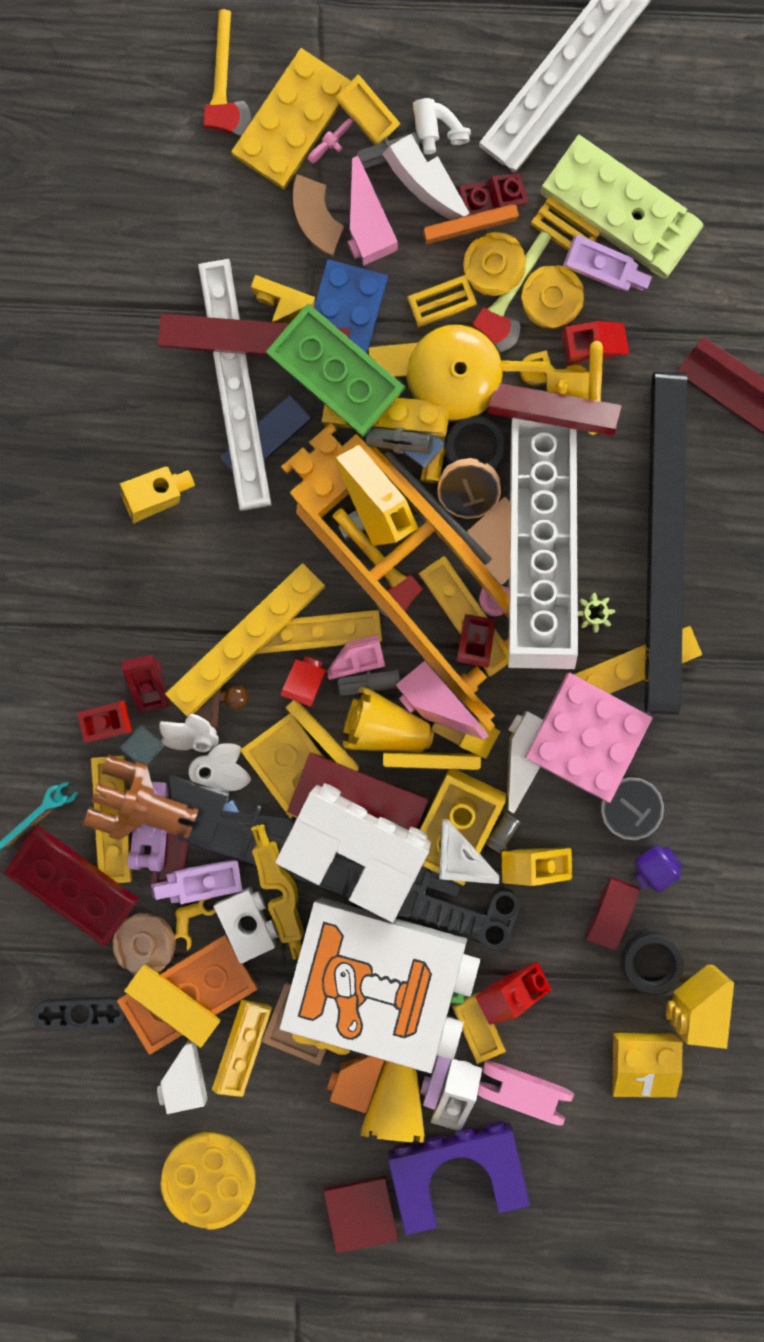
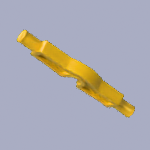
[251,824,304,960]

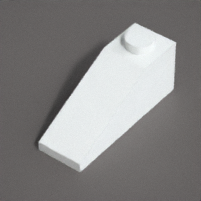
[506,711,543,813]

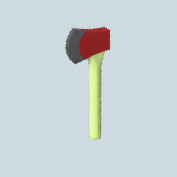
[472,231,551,353]

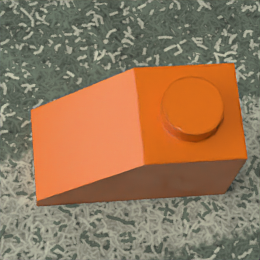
[327,1053,384,1113]

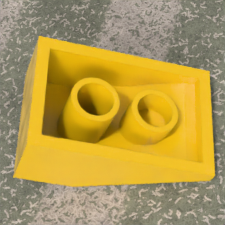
[420,769,507,886]

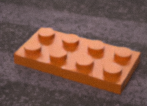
[117,934,258,1055]

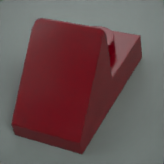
[122,655,170,713]

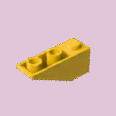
[333,445,418,546]

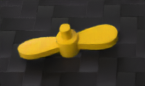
[292,1033,350,1055]

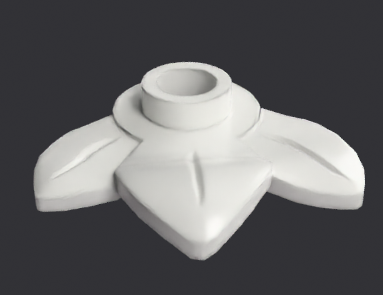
[159,714,219,752]
[188,743,251,804]

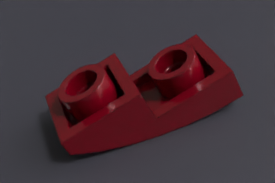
[456,172,528,217]
[586,876,640,951]

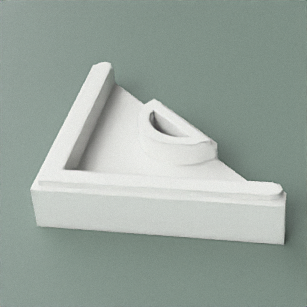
[439,819,499,884]

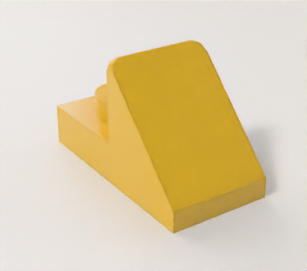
[251,275,316,323]
[430,717,500,759]

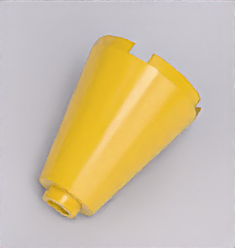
[343,687,434,753]
[361,1060,425,1142]

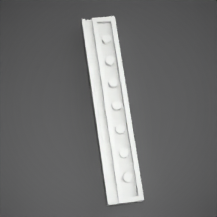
[479,0,651,173]

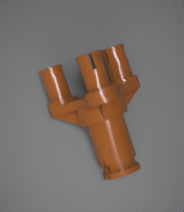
[82,754,198,841]

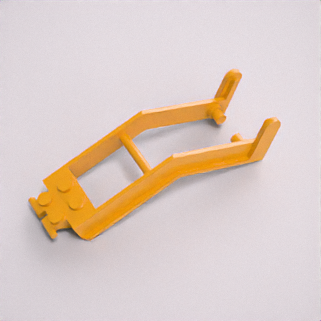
[281,423,509,731]

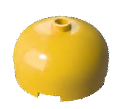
[406,325,503,423]

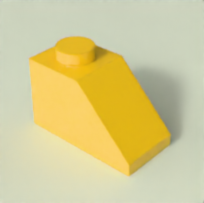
[501,848,572,886]

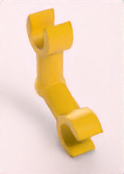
[175,898,216,951]

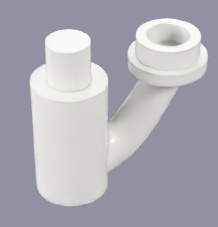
[413,98,471,154]

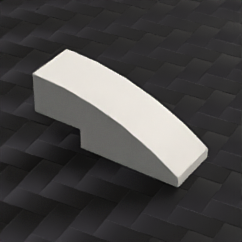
[383,134,470,220]

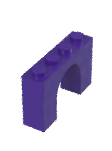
[388,1121,530,1235]

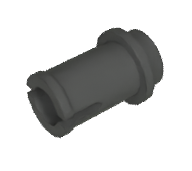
[485,812,521,854]

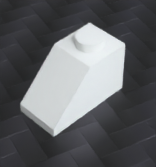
[157,1039,208,1114]
[430,1060,482,1131]

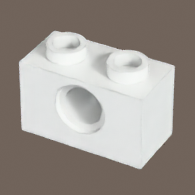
[214,886,279,964]

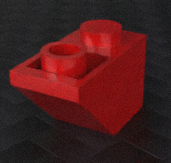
[561,321,629,366]
[475,962,552,1025]

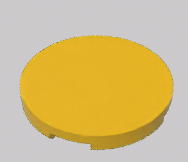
[161,1132,256,1230]

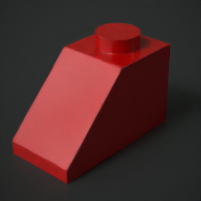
[281,656,327,706]

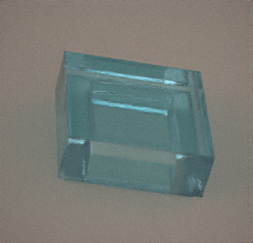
[121,725,165,766]

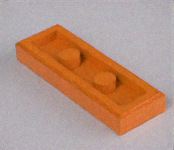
[422,204,519,245]

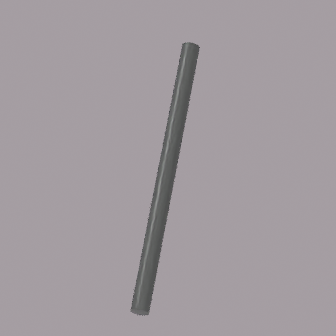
[384,451,492,565]

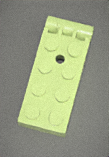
[540,134,703,279]

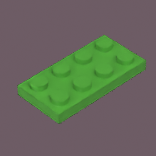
[266,304,405,437]

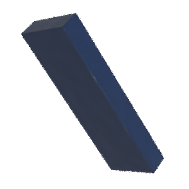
[220,395,311,472]

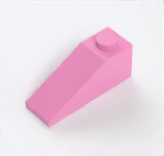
[347,156,398,266]
[396,661,488,740]

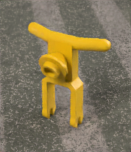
[501,341,603,435]

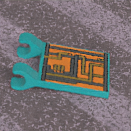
[0,782,78,851]

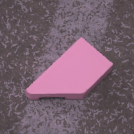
[327,635,385,680]

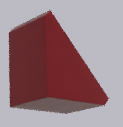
[455,614,496,668]

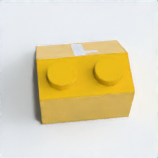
[612,1033,682,1098]

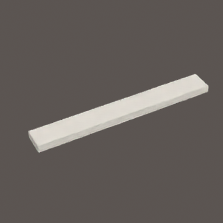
[198,259,271,511]

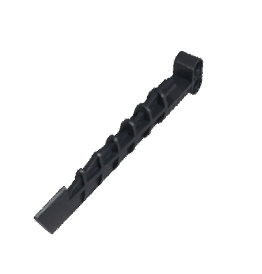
[169,775,520,950]

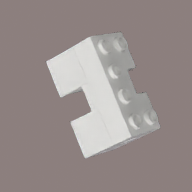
[275,783,431,923]

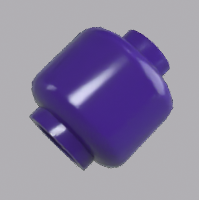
[634,845,683,892]

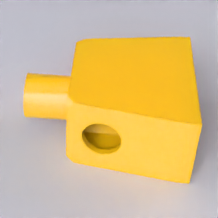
[120,467,195,523]

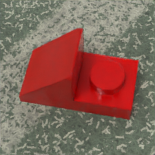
[77,701,133,743]

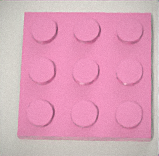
[524,673,653,803]

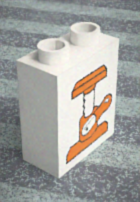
[280,898,480,1073]

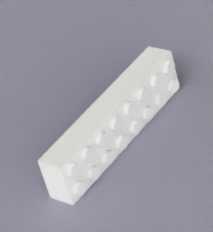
[508,418,578,669]

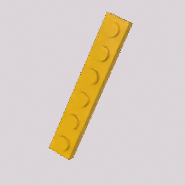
[165,563,325,717]

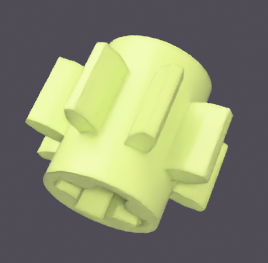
[578,593,615,633]

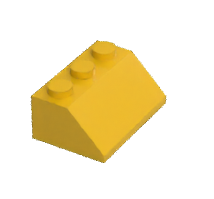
[666,965,734,1049]

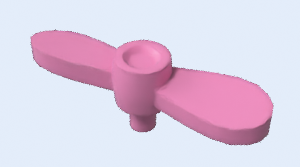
[308,118,354,164]

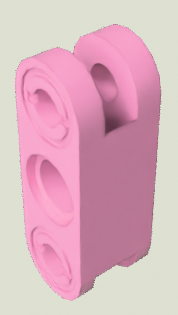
[477,1061,574,1125]

